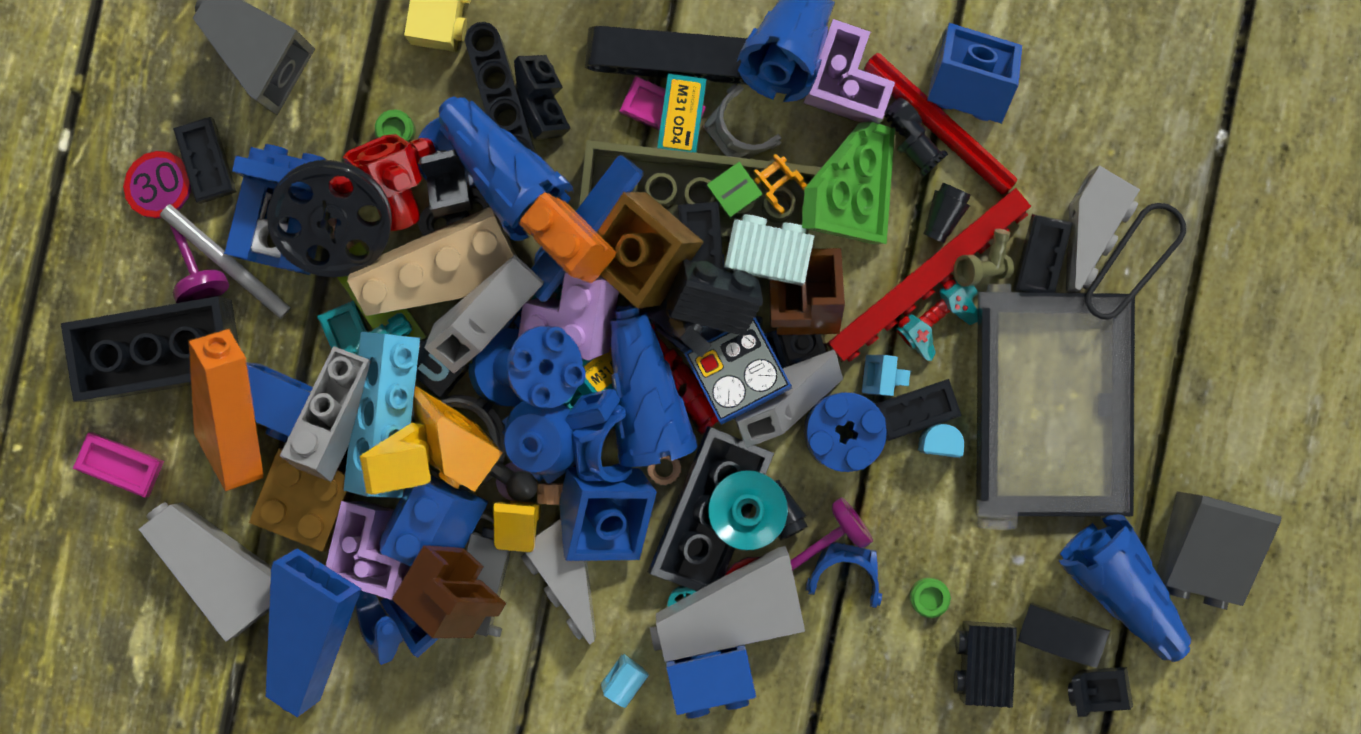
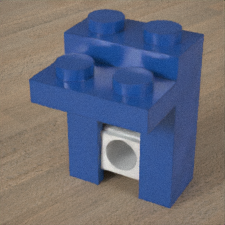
[224,144,327,275]

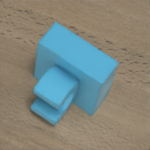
[862,355,910,396]

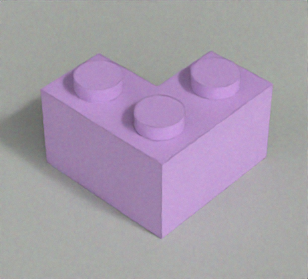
[804,19,895,124]
[518,272,619,360]
[326,501,411,600]

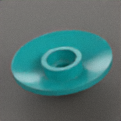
[709,471,788,550]

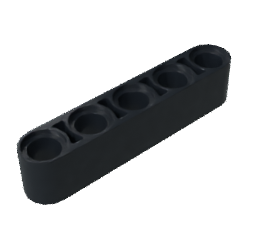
[465,22,537,154]
[585,26,747,85]

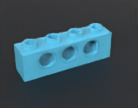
[343,332,420,498]

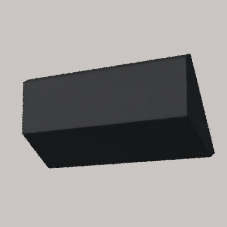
[647,426,774,591]

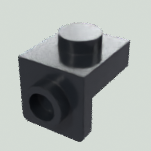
[419,149,473,218]
[1068,667,1133,717]

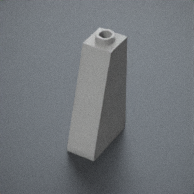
[139,502,272,642]
[650,546,805,662]

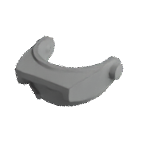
[703,84,782,159]

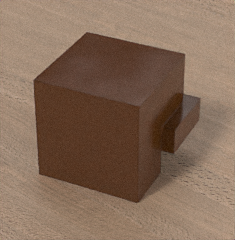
[769,248,845,335]
[392,545,507,638]

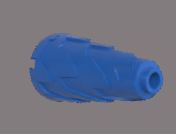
[737,0,835,102]
[438,96,574,241]
[610,306,698,467]
[1058,514,1191,662]

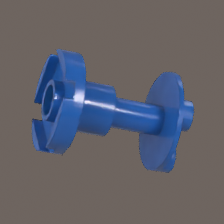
[468,326,586,408]

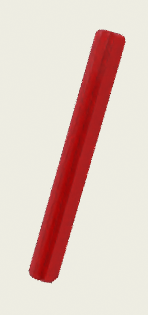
[864,53,1017,195]

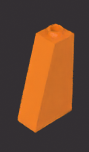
[189,329,263,492]

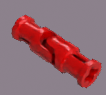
[651,324,719,435]

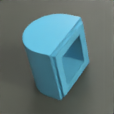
[918,424,964,458]
[601,654,649,708]

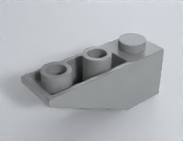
[1066,165,1140,293]
[424,255,544,373]
[280,346,371,482]
[734,349,843,448]
[521,519,597,645]

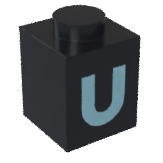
[416,338,469,398]

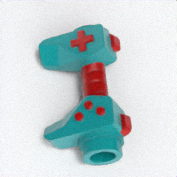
[896,280,978,361]

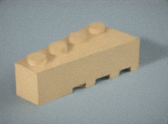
[347,207,517,316]

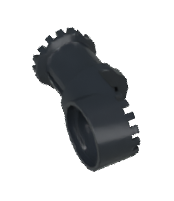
[884,97,948,178]

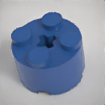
[803,392,887,472]

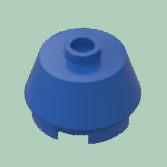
[504,401,575,476]

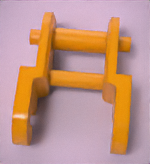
[753,154,808,215]

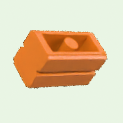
[519,192,617,283]

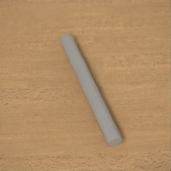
[160,204,291,319]

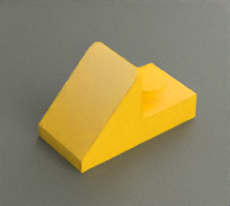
[360,423,431,495]
[493,500,542,552]

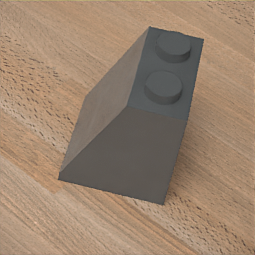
[193,0,315,115]
[1157,492,1282,610]

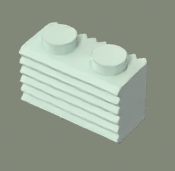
[724,214,814,286]

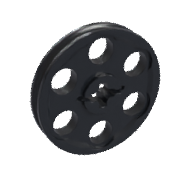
[267,160,392,277]

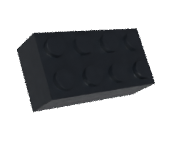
[61,296,239,402]

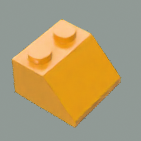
[413,386,503,492]

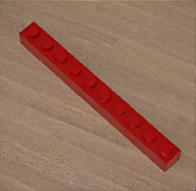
[826,188,1032,362]

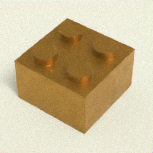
[597,192,704,308]
[249,448,355,552]

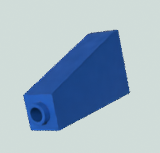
[266,548,362,717]

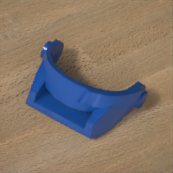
[572,405,632,482]
[805,542,882,608]
[356,591,403,665]

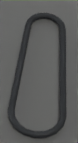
[1085,203,1186,320]

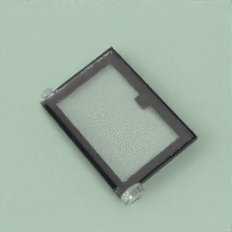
[976,284,1135,530]

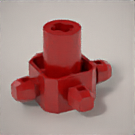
[330,134,436,231]

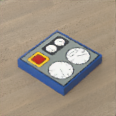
[684,318,792,425]

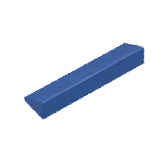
[531,155,644,302]

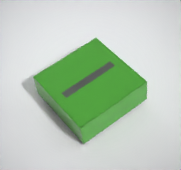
[706,161,763,219]

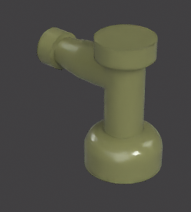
[954,229,1014,287]

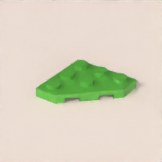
[802,122,895,244]

